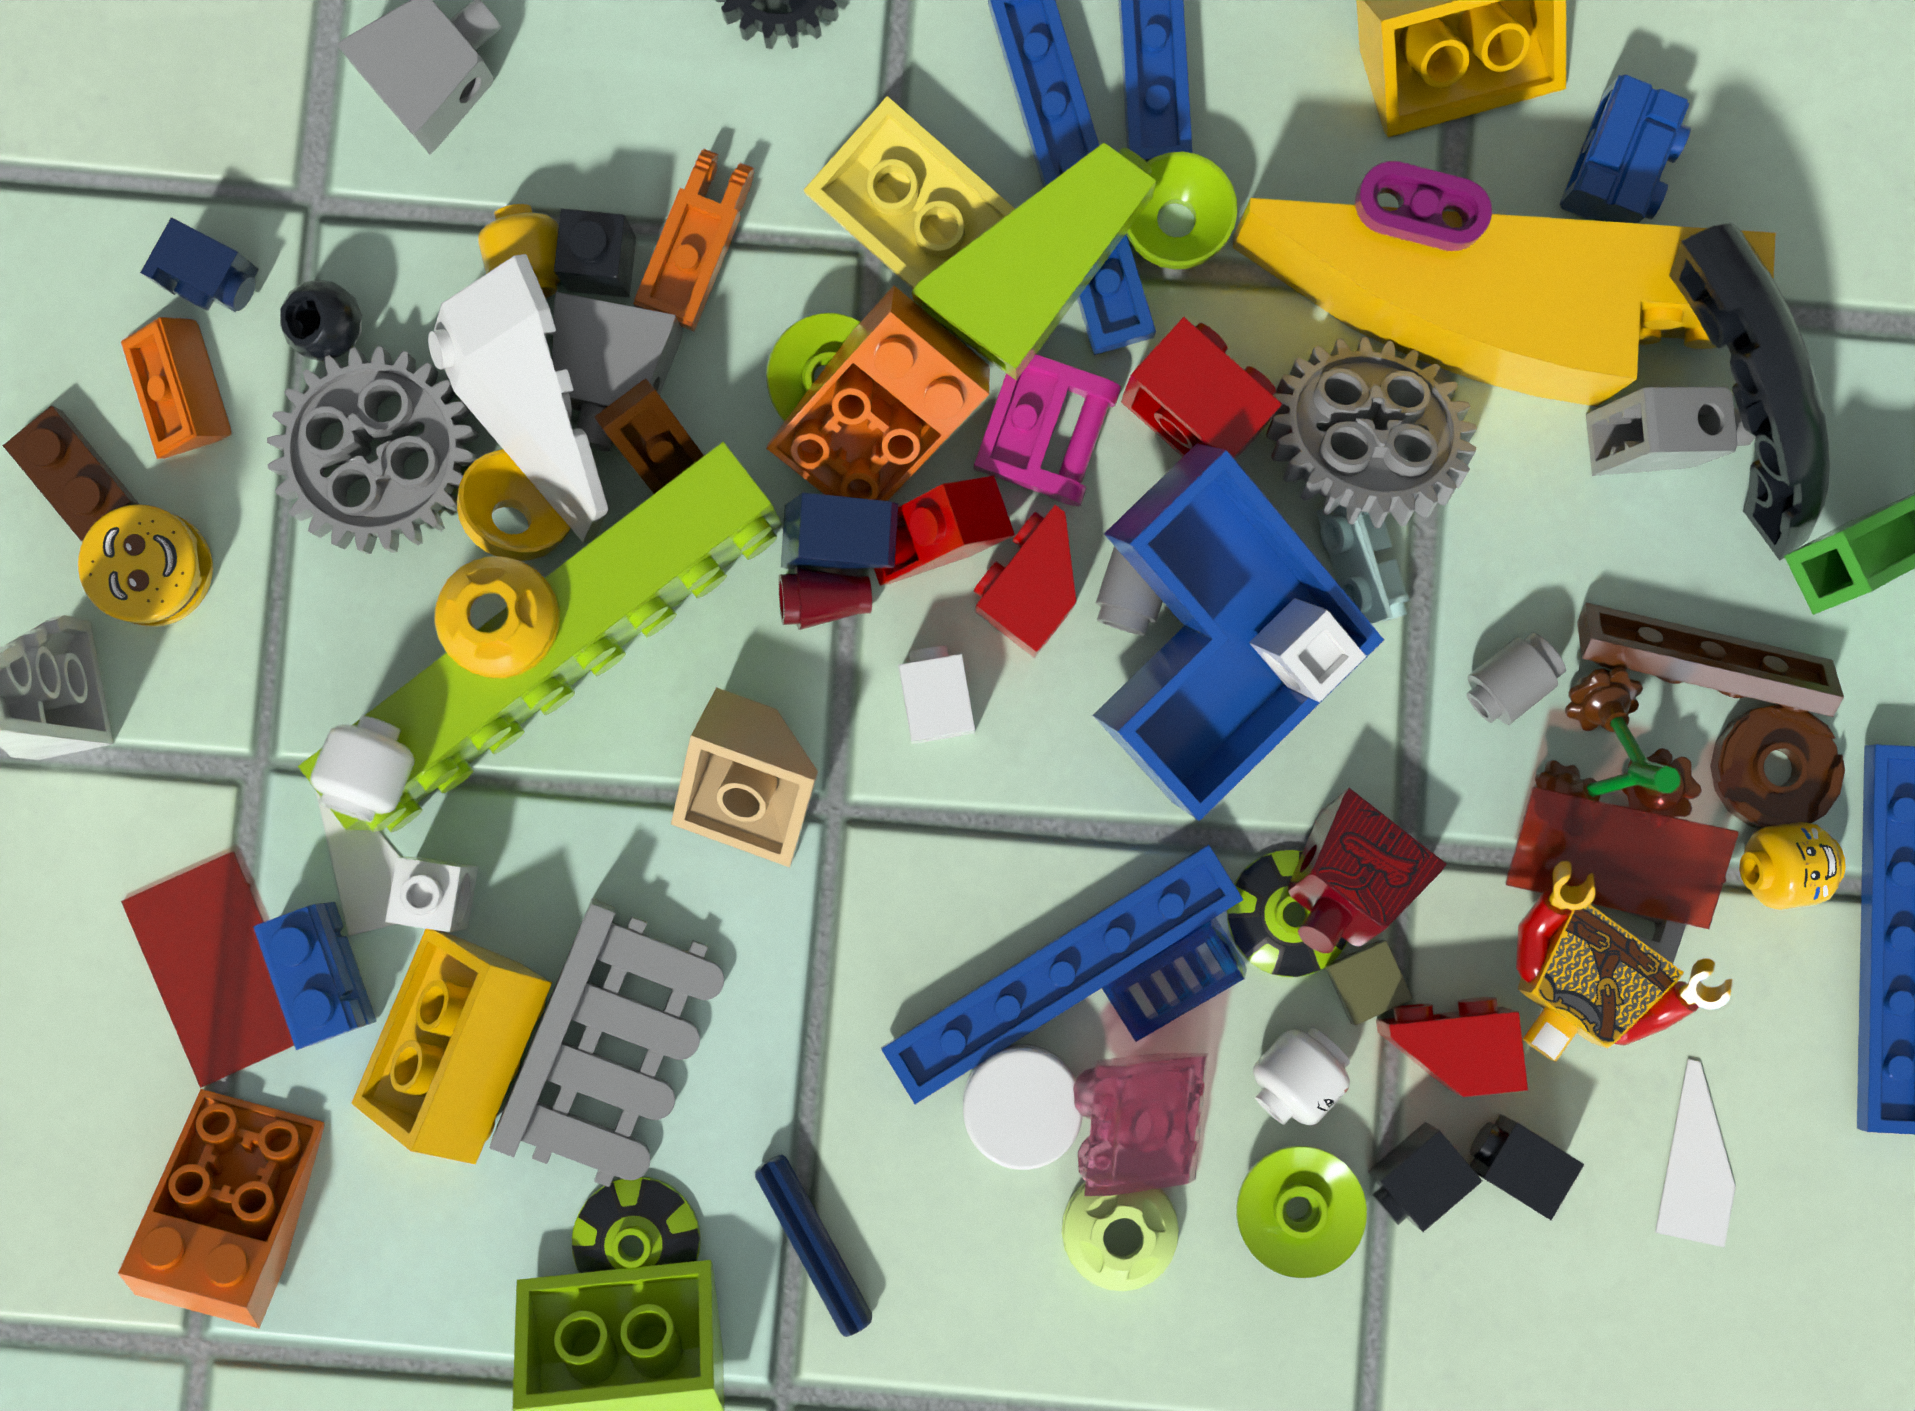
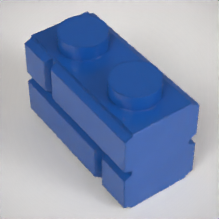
[1559,74,1691,223]
[253,902,377,1050]

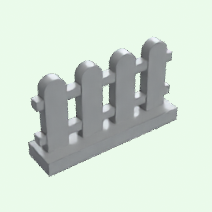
[489,898,724,1187]

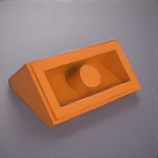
[121,317,231,459]

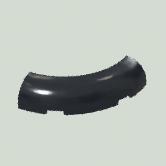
[1669,223,1830,561]

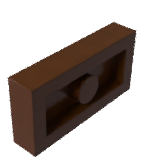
[594,378,704,494]
[2,406,139,542]

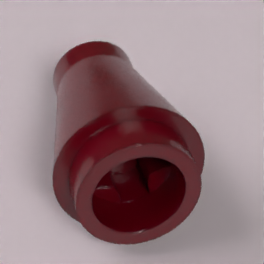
[778,567,872,630]

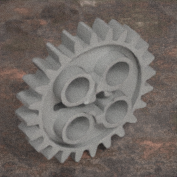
[1266,337,1477,528]
[267,346,479,554]

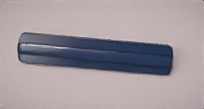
[755,1155,872,1337]

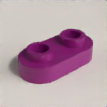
[1355,161,1492,251]

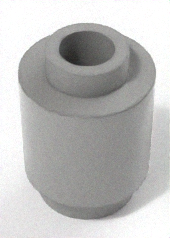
[1096,546,1163,636]
[1467,633,1566,725]

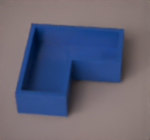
[1093,444,1384,821]

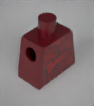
[1288,788,1446,953]

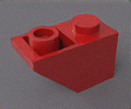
[874,475,1015,586]
[973,505,1077,658]
[1376,997,1528,1097]

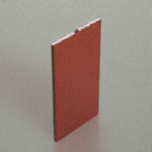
[1505,787,1739,929]

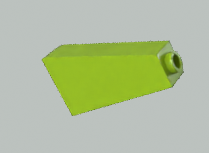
[911,142,1157,380]

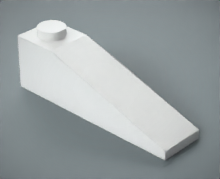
[428,254,609,542]
[0,615,114,760]

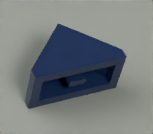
[781,492,898,569]

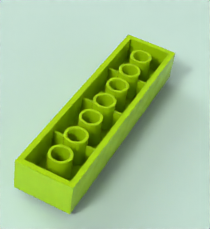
[298,442,782,833]

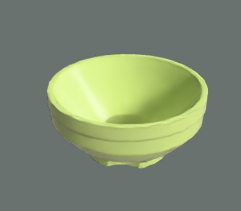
[1061,1170,1179,1291]

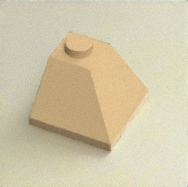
[671,687,818,867]

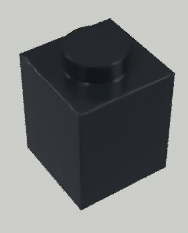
[554,209,636,298]
[1470,1114,1585,1220]
[1368,1122,1482,1232]

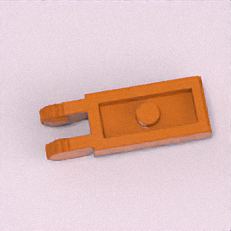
[633,149,754,332]

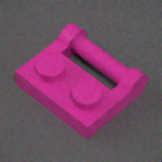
[974,354,1122,506]

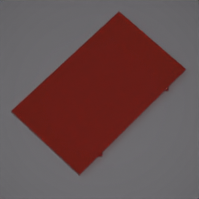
[121,852,294,1088]

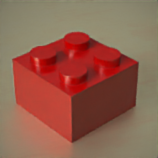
[1121,317,1282,460]

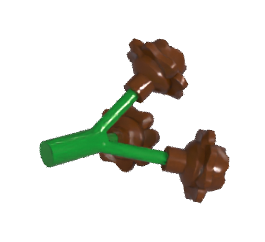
[1532,667,1702,836]

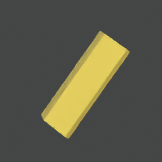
[803,96,1015,289]

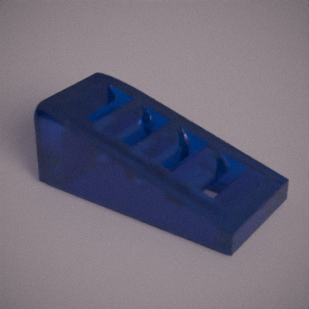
[1102,917,1247,1042]

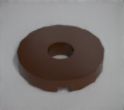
[1710,705,1845,829]

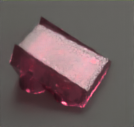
[1073,1053,1208,1196]

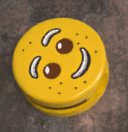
[78,504,213,627]

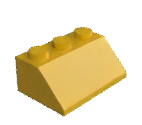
[1356,0,1566,137]
[351,929,552,1165]

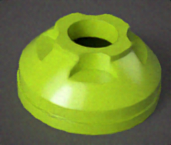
[1126,152,1237,270]

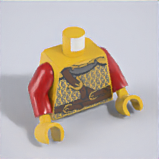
[1516,861,1733,1062]

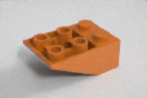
[766,285,990,501]
[118,1089,325,1329]

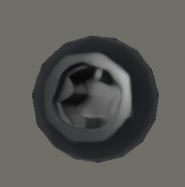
[280,279,362,361]

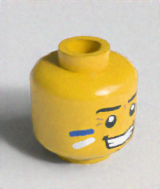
[1739,822,1846,910]

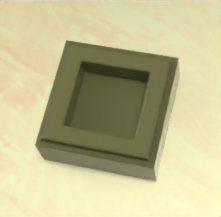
[1325,940,1413,1026]

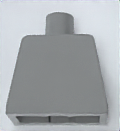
[337,0,502,155]
[552,292,683,451]
[1586,387,1755,476]

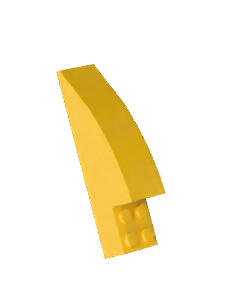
[1232,198,1776,407]

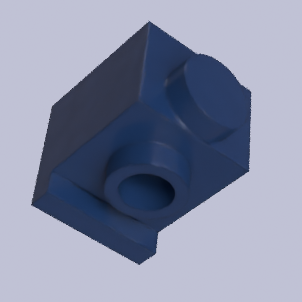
[140,217,259,312]

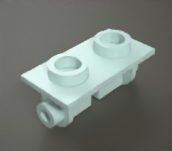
[1316,505,1410,624]

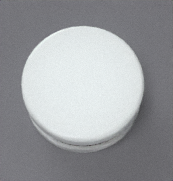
[963,1044,1083,1170]

